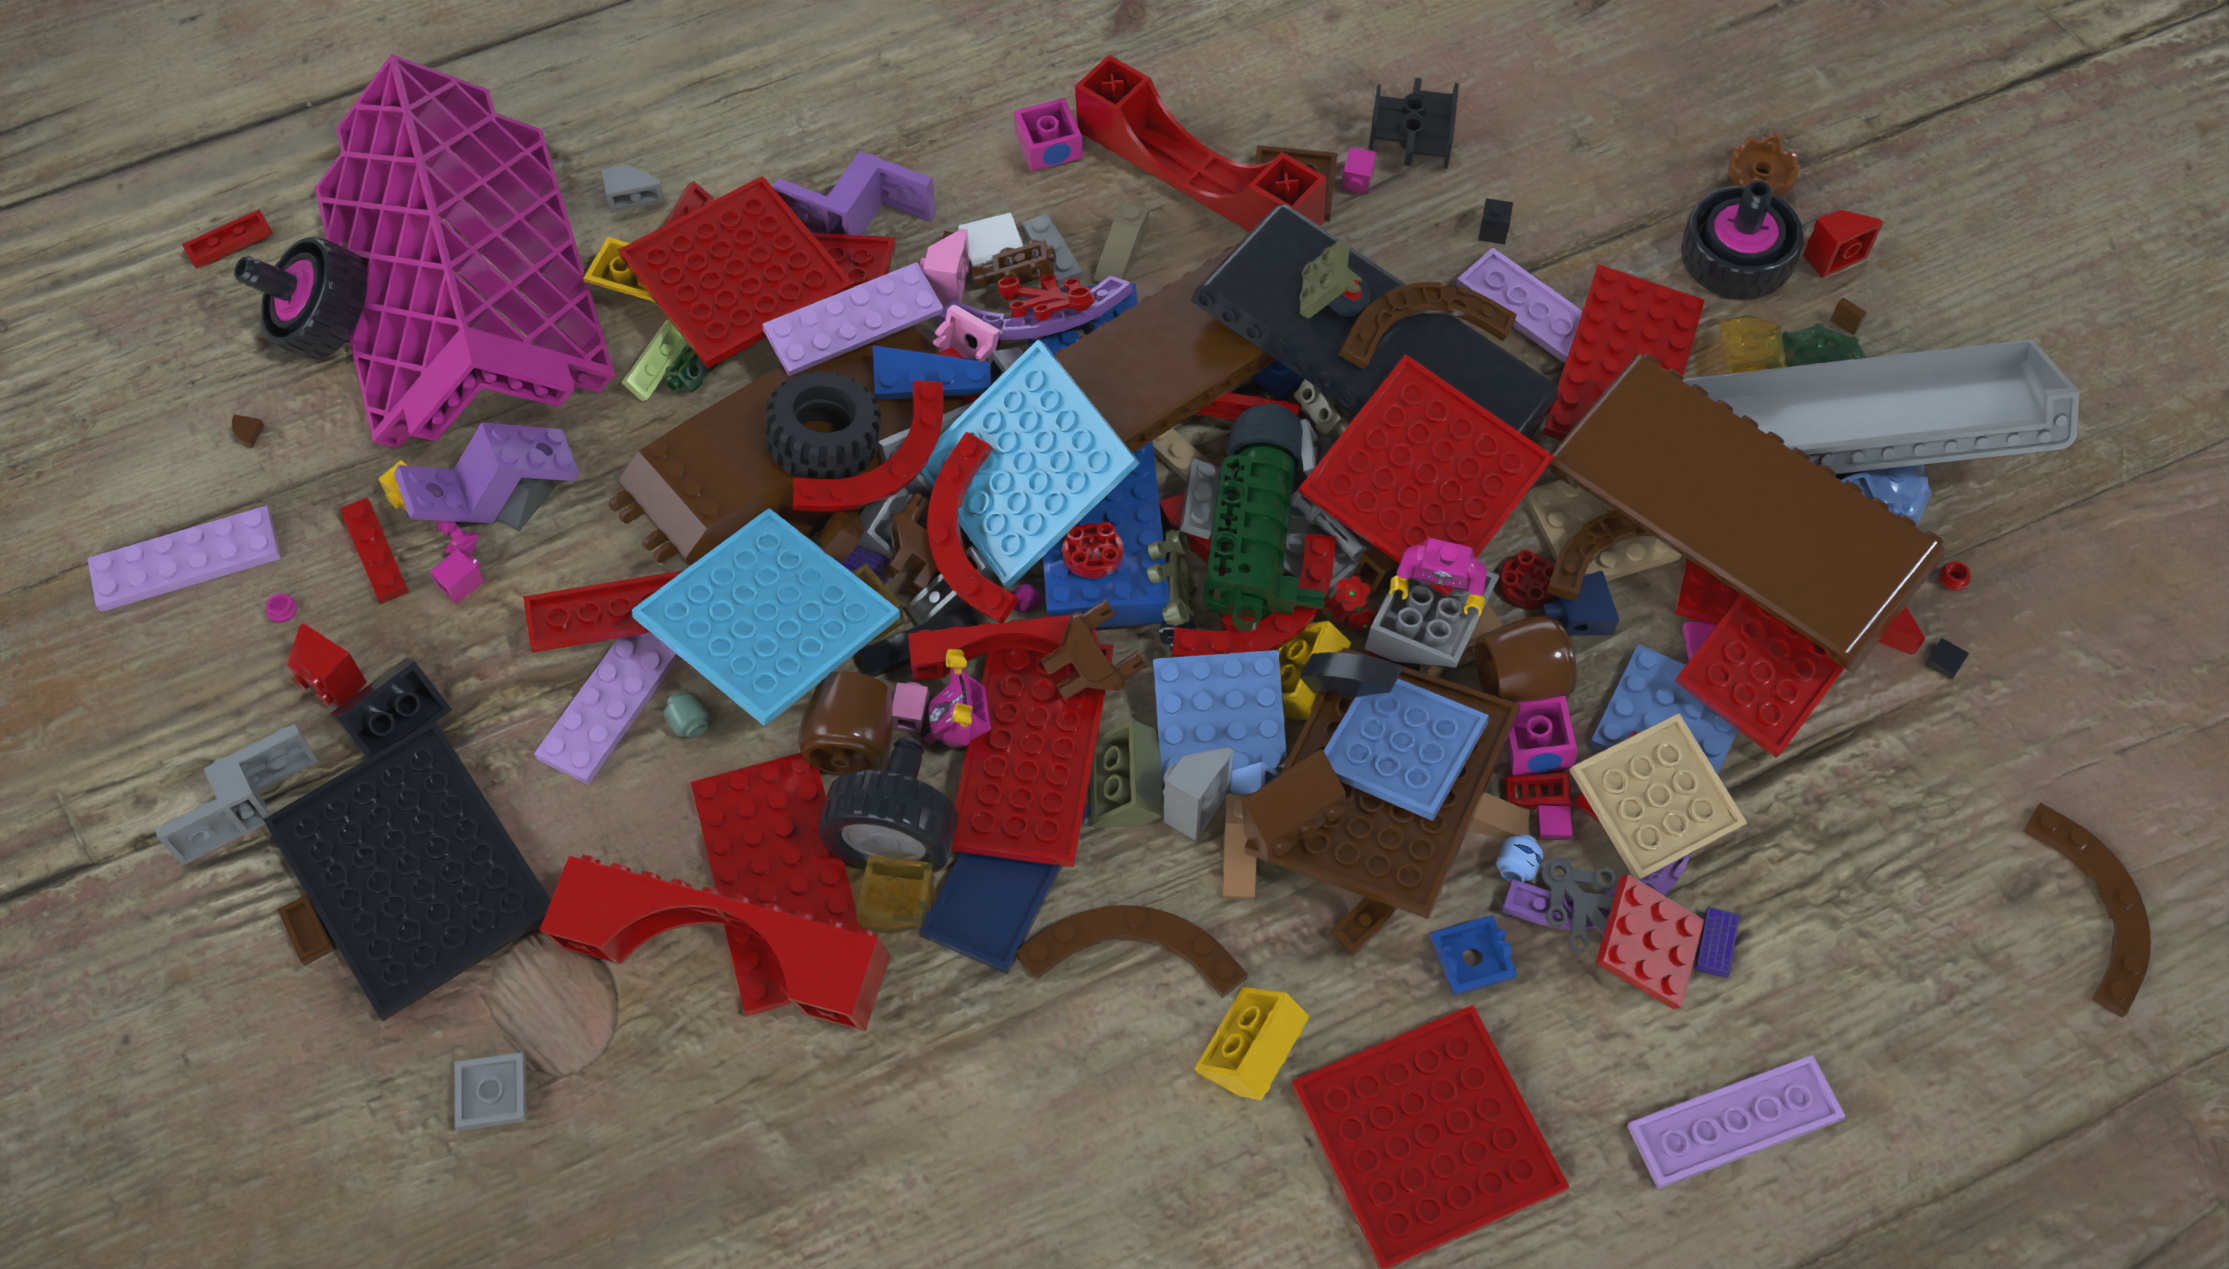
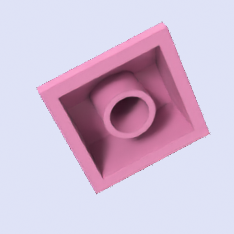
[920,229,970,306]

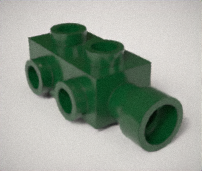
[662,345,719,393]

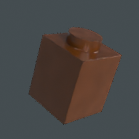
[1352,547,1400,594]

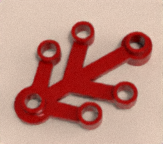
[997,274,1095,321]

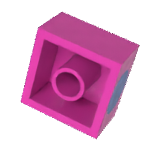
[1014,98,1082,172]
[1506,696,1577,776]

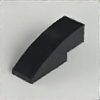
[1299,652,1402,699]

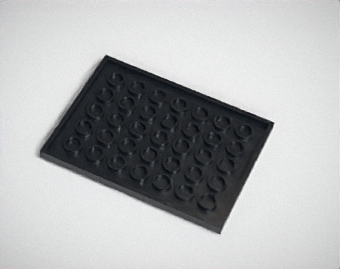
[263,720,551,1022]

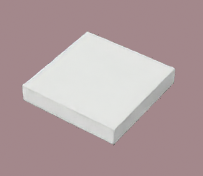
[958,213,1023,267]

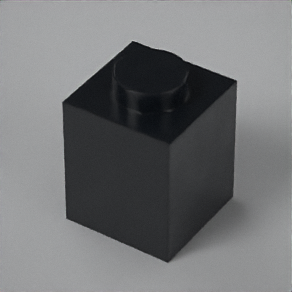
[1478,198,1513,245]

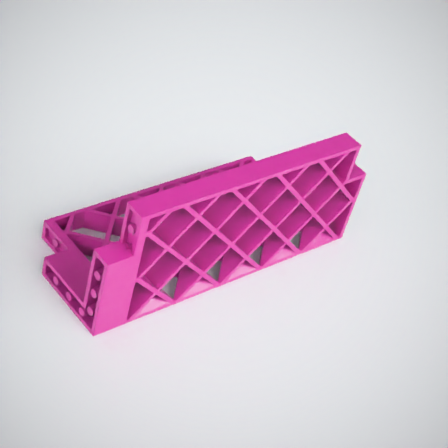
[315,54,615,449]

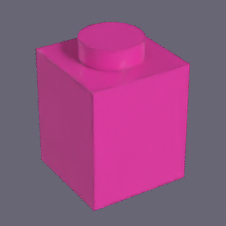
[1341,147,1377,195]
[429,549,484,604]

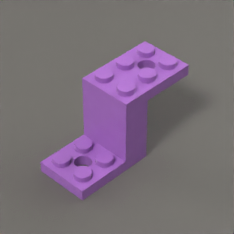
[773,151,936,235]
[394,422,580,523]

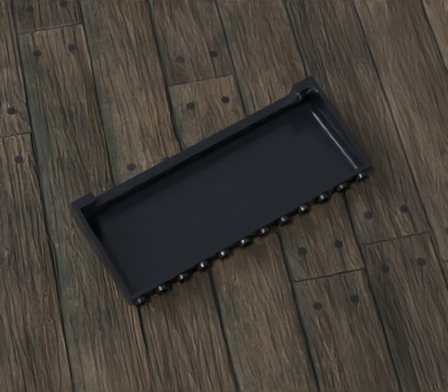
[1191,204,1558,439]

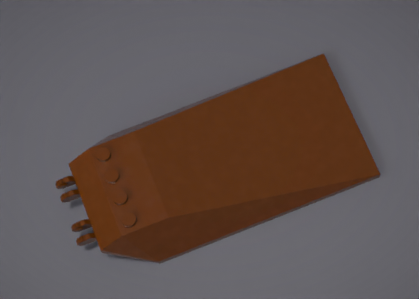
[608,325,967,565]

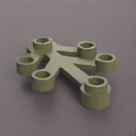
[1147,529,1196,626]

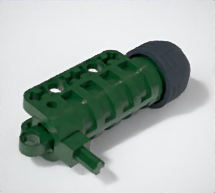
[1203,403,1325,632]

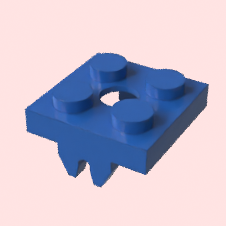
[1430,915,1517,997]

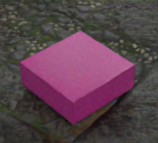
[1537,805,1572,840]

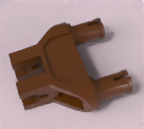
[883,493,973,596]
[1040,599,1148,700]

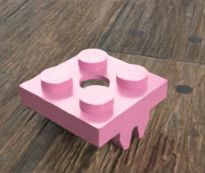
[933,304,1000,362]

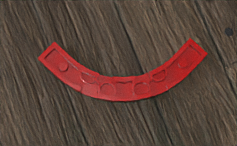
[792,380,943,512]
[927,431,1019,623]
[1172,534,1336,658]

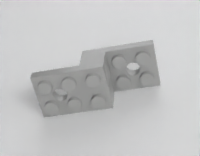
[154,724,319,866]

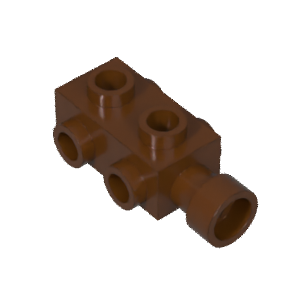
[971,239,1057,288]

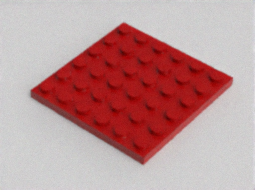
[618,176,854,368]
[1298,354,1554,598]
[1291,1005,1570,1269]

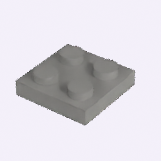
[454,1052,527,1131]

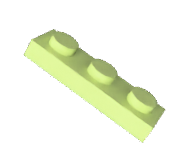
[621,319,688,401]

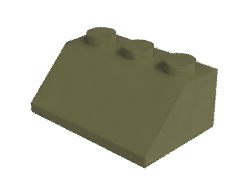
[1090,719,1163,828]

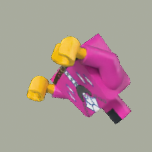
[1389,538,1487,617]
[920,649,991,748]

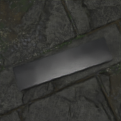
[857,606,979,677]

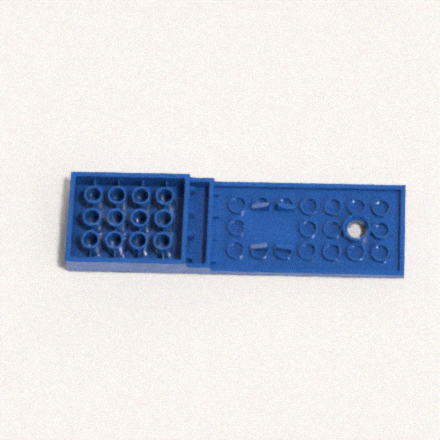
[1025,283,1169,628]

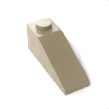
[1093,202,1149,285]

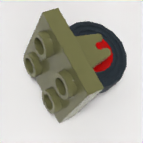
[1300,239,1370,319]

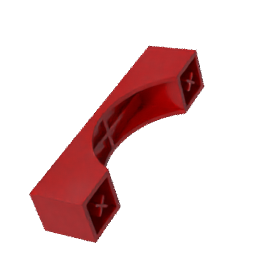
[1074,54,1327,232]
[540,855,891,1032]

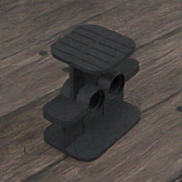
[1369,78,1459,169]

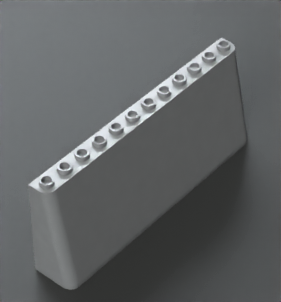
[1683,339,2080,474]

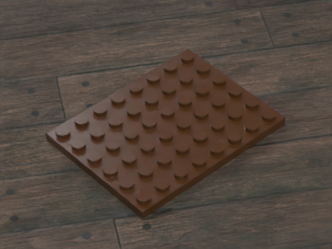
[1244,647,1520,919]

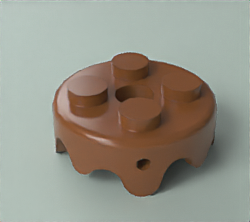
[1728,134,1801,197]

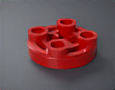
[1062,522,1124,578]
[1498,550,1555,610]

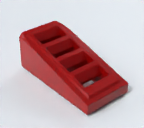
[1505,772,1572,810]

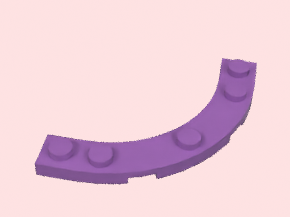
[935,275,1133,340]
[1502,854,1691,930]

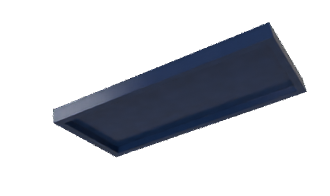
[919,805,1090,974]

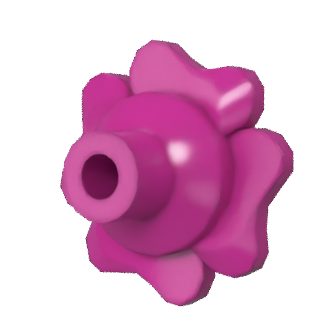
[445,526,480,556]

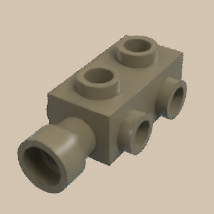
[1293,380,1354,438]

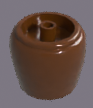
[1475,615,1577,703]
[798,671,893,776]

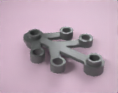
[1542,857,1616,954]

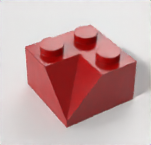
[1803,209,1883,278]
[287,623,367,707]

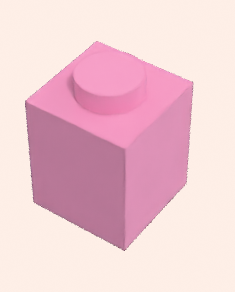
[892,682,929,734]

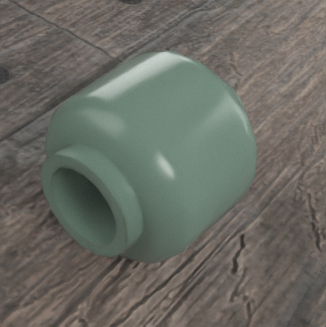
[663,692,710,739]

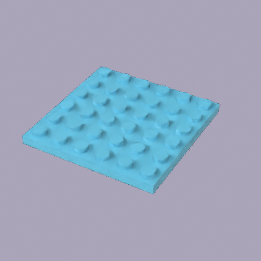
[921,339,1140,588]
[632,508,900,727]

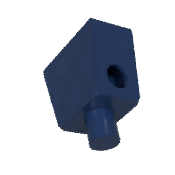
[1541,571,1619,636]

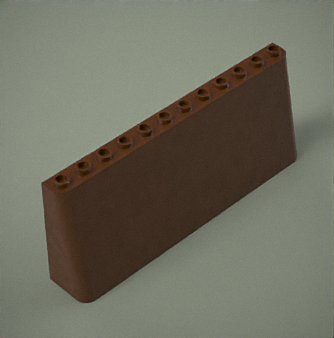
[1054,243,1277,454]
[1548,353,1945,674]

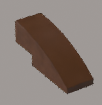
[821,510,865,563]

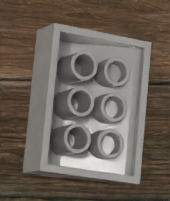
[1365,571,1499,667]

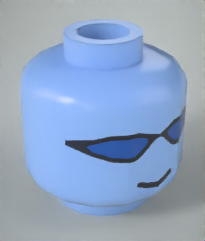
[1496,834,1544,883]

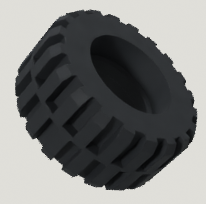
[765,370,881,479]

